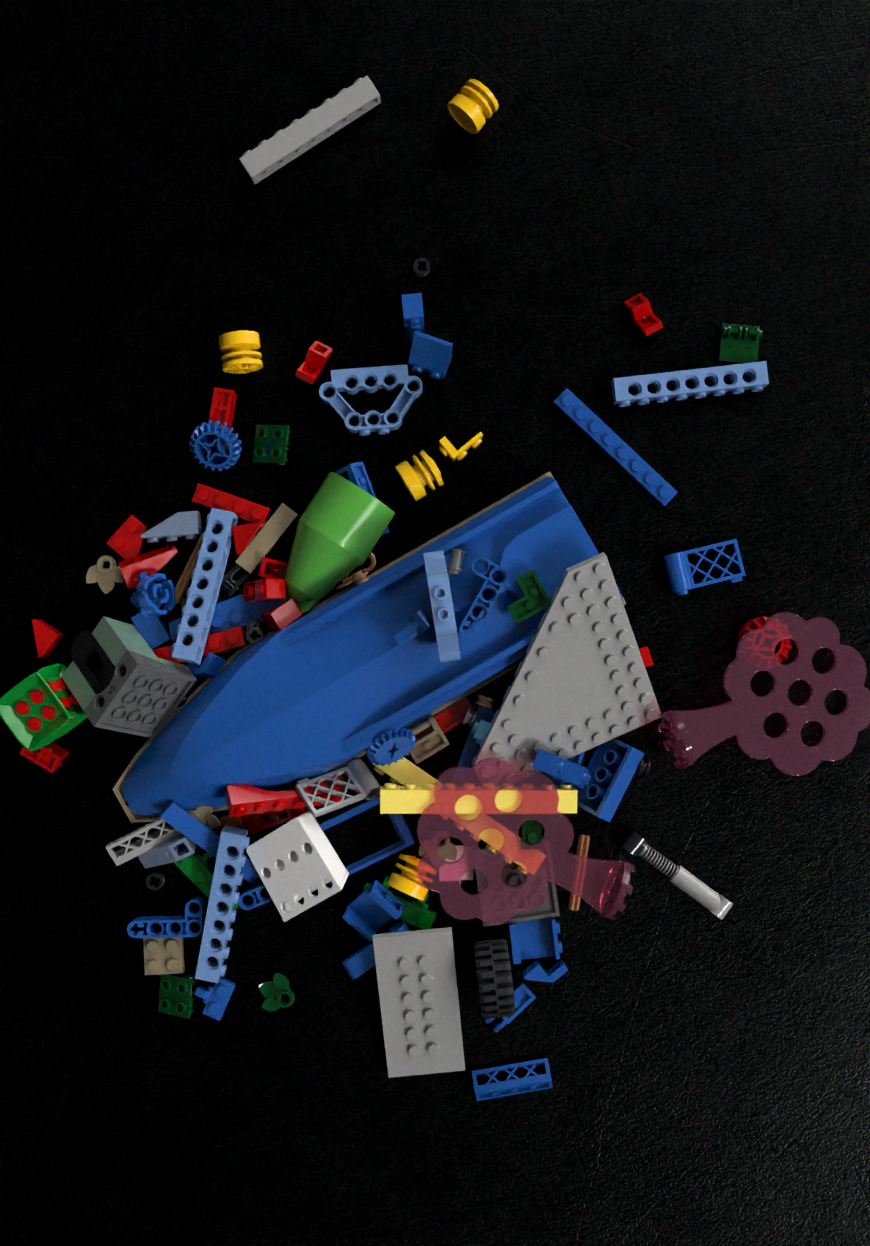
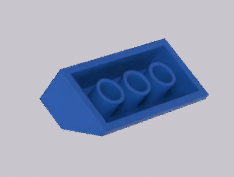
[576,738,645,822]

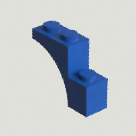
[532,749,591,789]

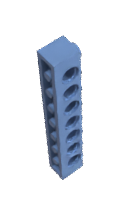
[611,361,769,407]
[171,508,239,665]
[195,825,250,983]

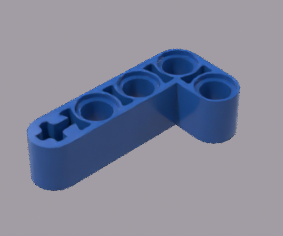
[459,557,507,639]
[127,896,206,938]
[342,920,410,980]

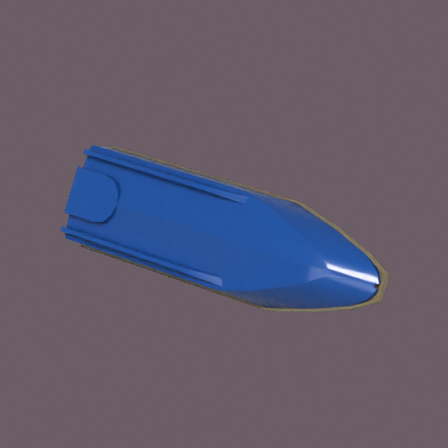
[112,471,627,823]

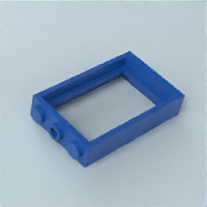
[318,795,415,884]

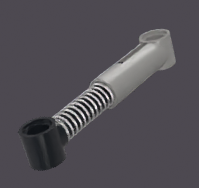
[621,830,733,920]

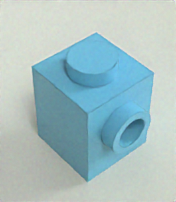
[471,719,492,744]

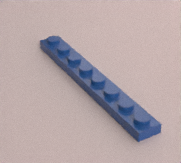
[553,388,678,507]

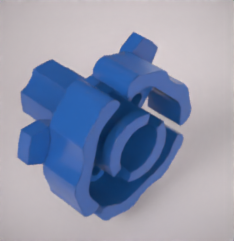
[130,572,176,618]

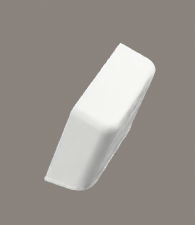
[246,811,349,922]

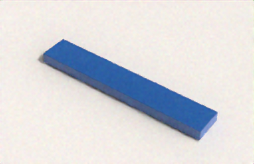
[160,801,259,884]

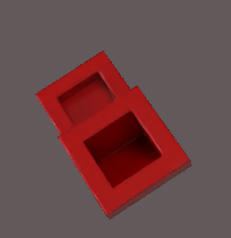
[624,293,663,336]
[295,341,333,384]

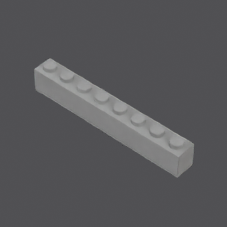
[239,76,381,185]

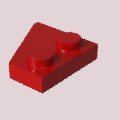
[106,514,147,560]

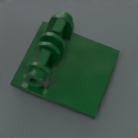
[719,323,763,363]
[252,425,291,465]
[158,974,195,1019]

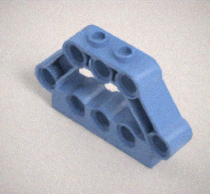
[319,364,423,436]
[423,550,461,663]

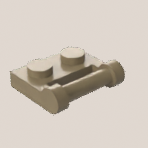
[409,714,450,764]

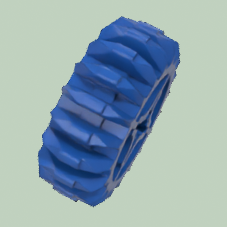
[189,420,242,471]

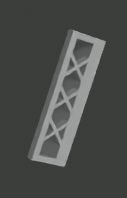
[105,818,182,866]

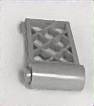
[295,759,380,818]

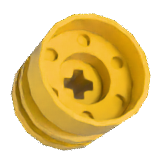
[447,78,499,134]
[219,330,263,374]
[395,450,444,501]
[387,853,437,901]

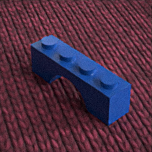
[401,293,424,341]

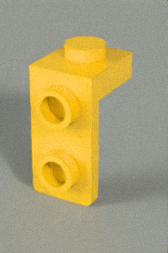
[439,432,483,462]

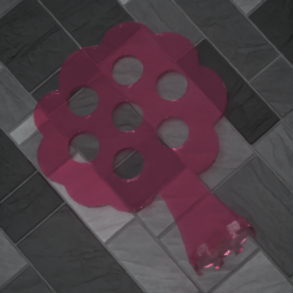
[658,612,870,776]
[417,758,635,924]

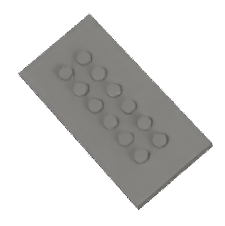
[373,927,465,1078]

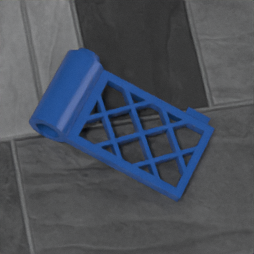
[663,539,746,596]

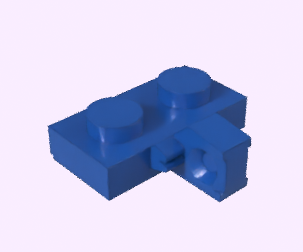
[194,977,236,1021]

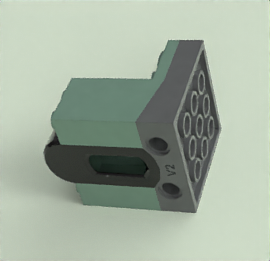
[62,616,197,739]

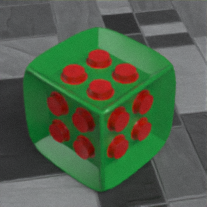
[0,663,87,751]

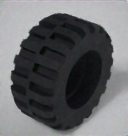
[474,939,516,1019]

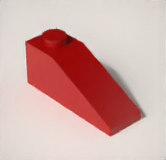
[118,544,177,589]
[242,807,305,835]

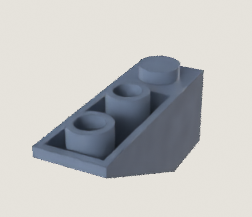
[141,511,202,543]
[138,834,196,869]

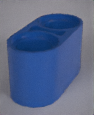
[238,883,272,910]

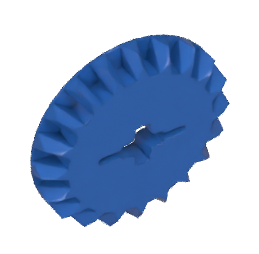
[367,728,416,766]

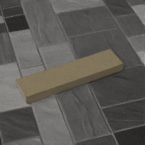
[235,503,298,575]

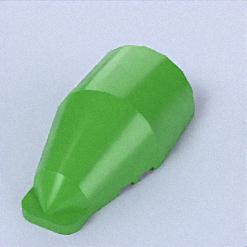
[281,472,395,614]

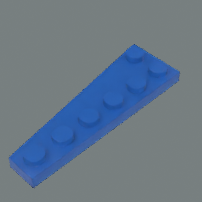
[168,594,283,642]

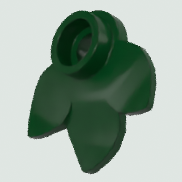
[259,972,295,1011]

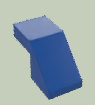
[187,652,226,682]
[522,959,568,983]

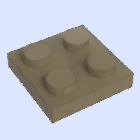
[143,937,185,975]

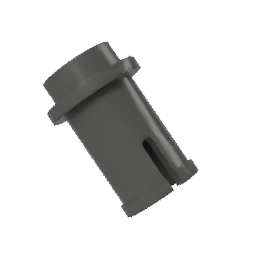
[446,548,465,575]

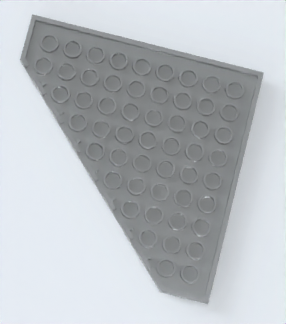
[472,552,662,786]

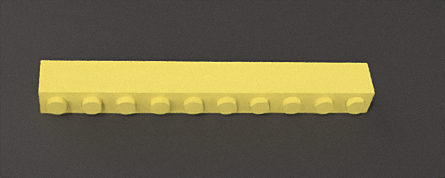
[372,757,546,875]
[380,783,578,814]

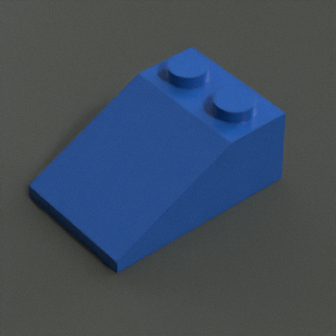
[408,330,453,380]

